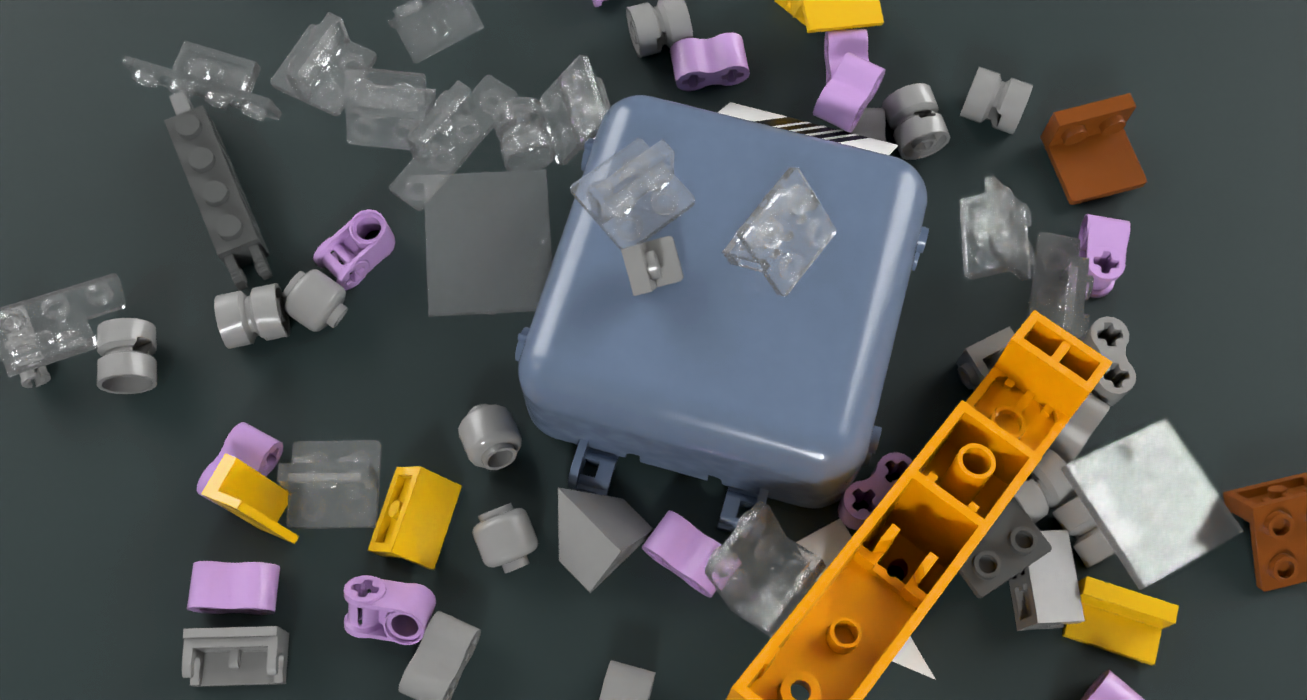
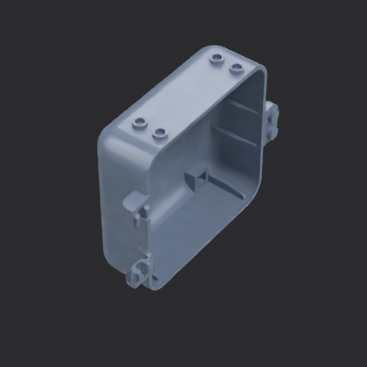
[515,95,929,540]

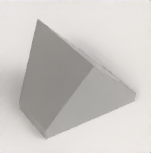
[558,487,654,593]

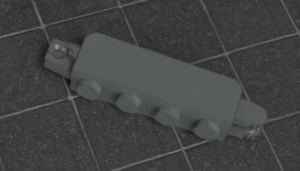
[164,90,273,291]

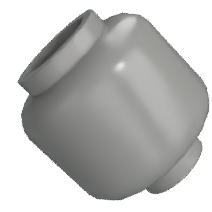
[281,269,348,332]
[458,404,522,470]
[472,503,539,573]

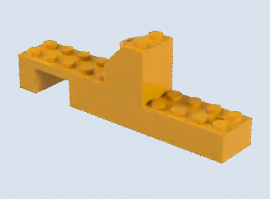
[726,310,1113,700]

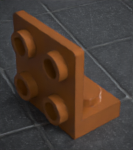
[1040,93,1147,205]
[1223,472,1307,592]

